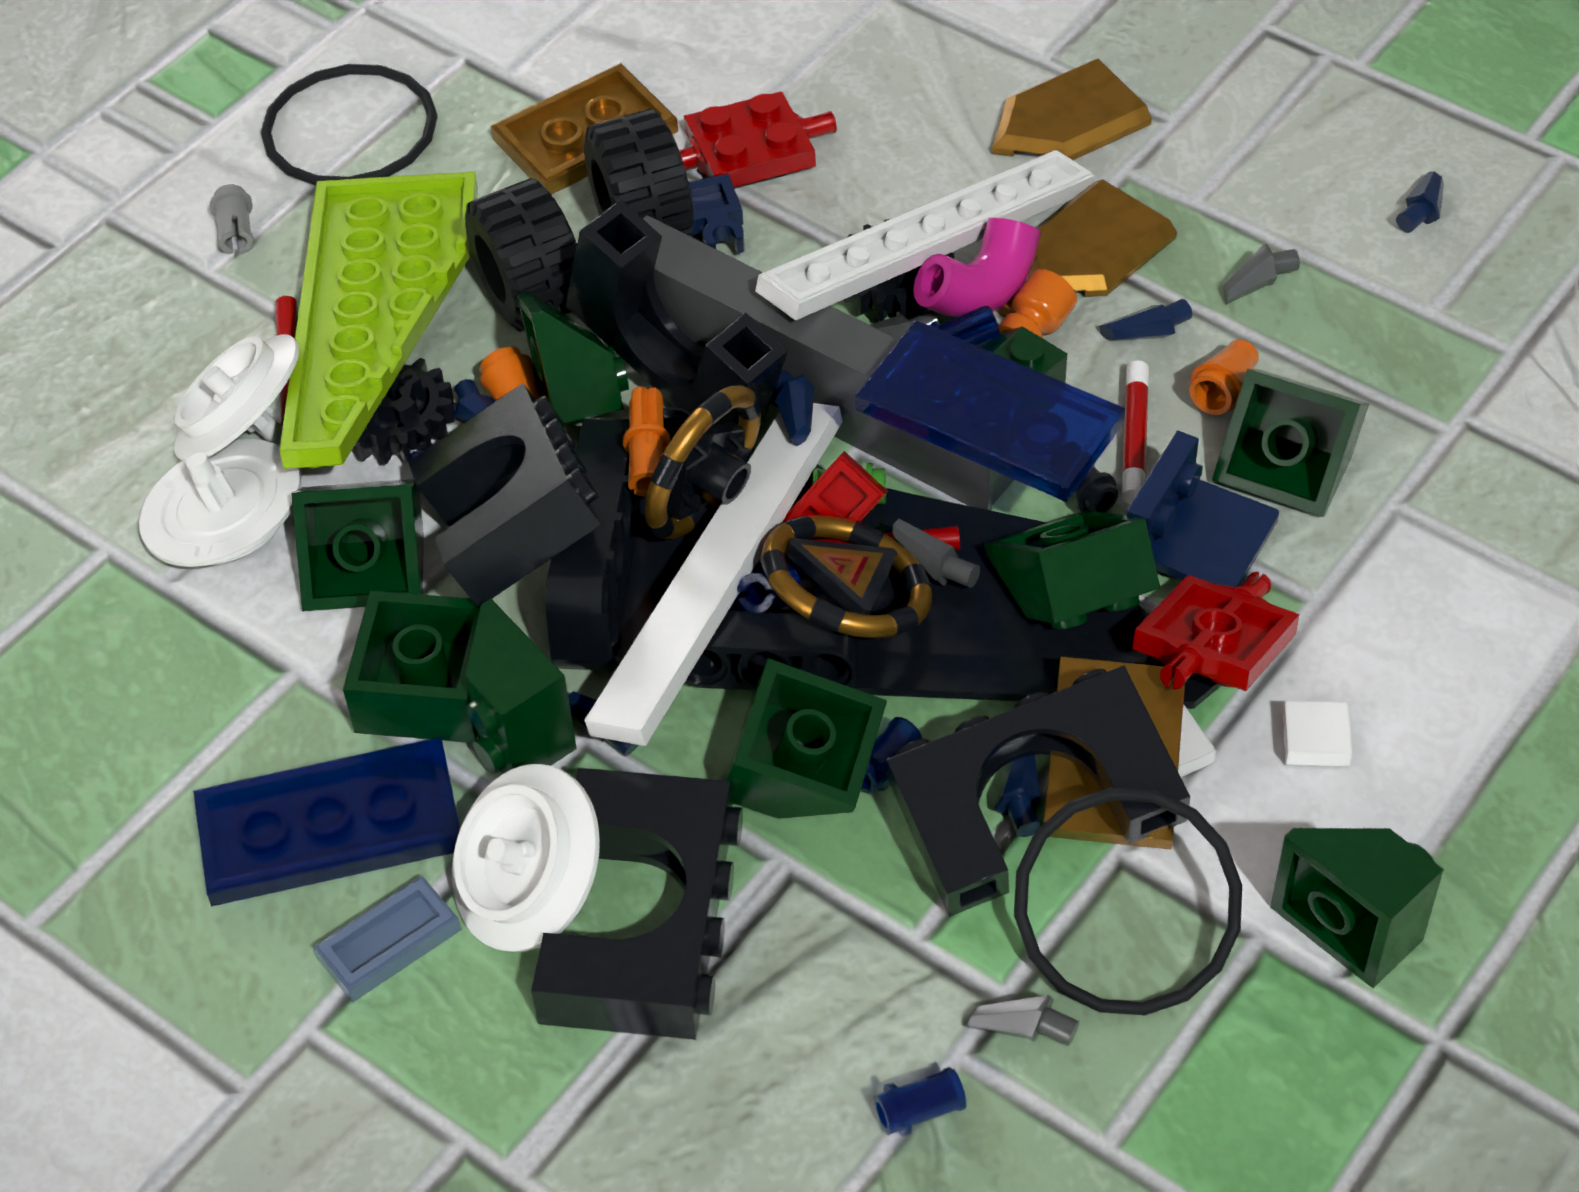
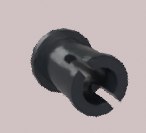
[1048,445,1118,513]

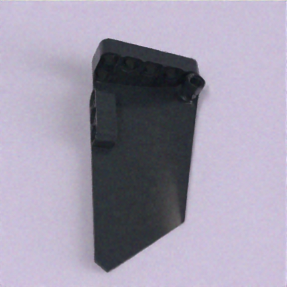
[545,407,1219,709]

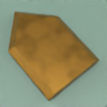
[992,59,1152,160]
[1028,179,1177,297]

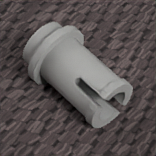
[210,184,254,254]

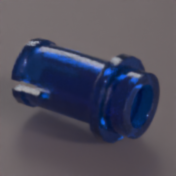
[737,563,800,613]
[861,717,923,794]
[874,1067,967,1137]

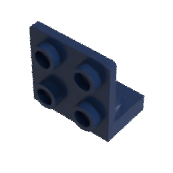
[1126,430,1279,587]

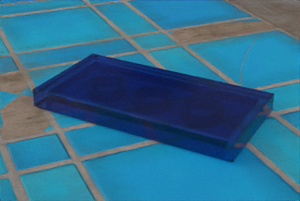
[855,320,1126,502]
[193,737,460,907]

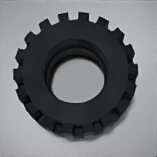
[584,108,694,237]
[465,178,577,332]

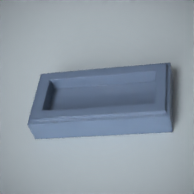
[313,876,461,1003]

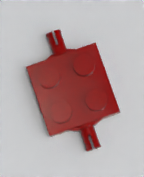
[679,91,837,187]
[1133,572,1300,691]

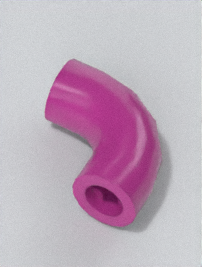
[913,217,1041,319]

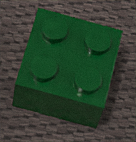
[343,590,480,743]

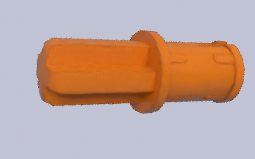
[623,386,670,497]

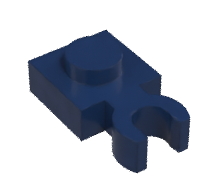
[689,174,745,253]

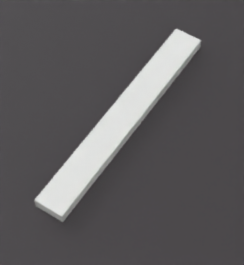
[755,150,1095,321]
[585,403,843,746]

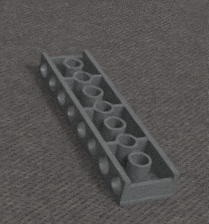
[643,215,1020,511]

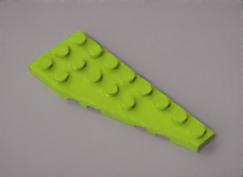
[280,171,478,469]

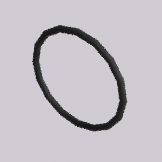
[261,64,438,185]
[1014,787,1242,1016]

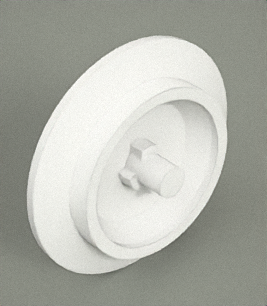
[174,334,300,463]
[139,439,302,567]
[452,764,600,952]

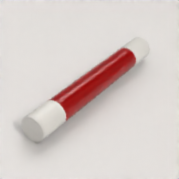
[1122,360,1149,504]

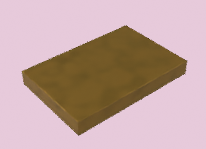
[491,63,678,195]
[1044,657,1185,850]

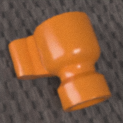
[994,269,1077,338]

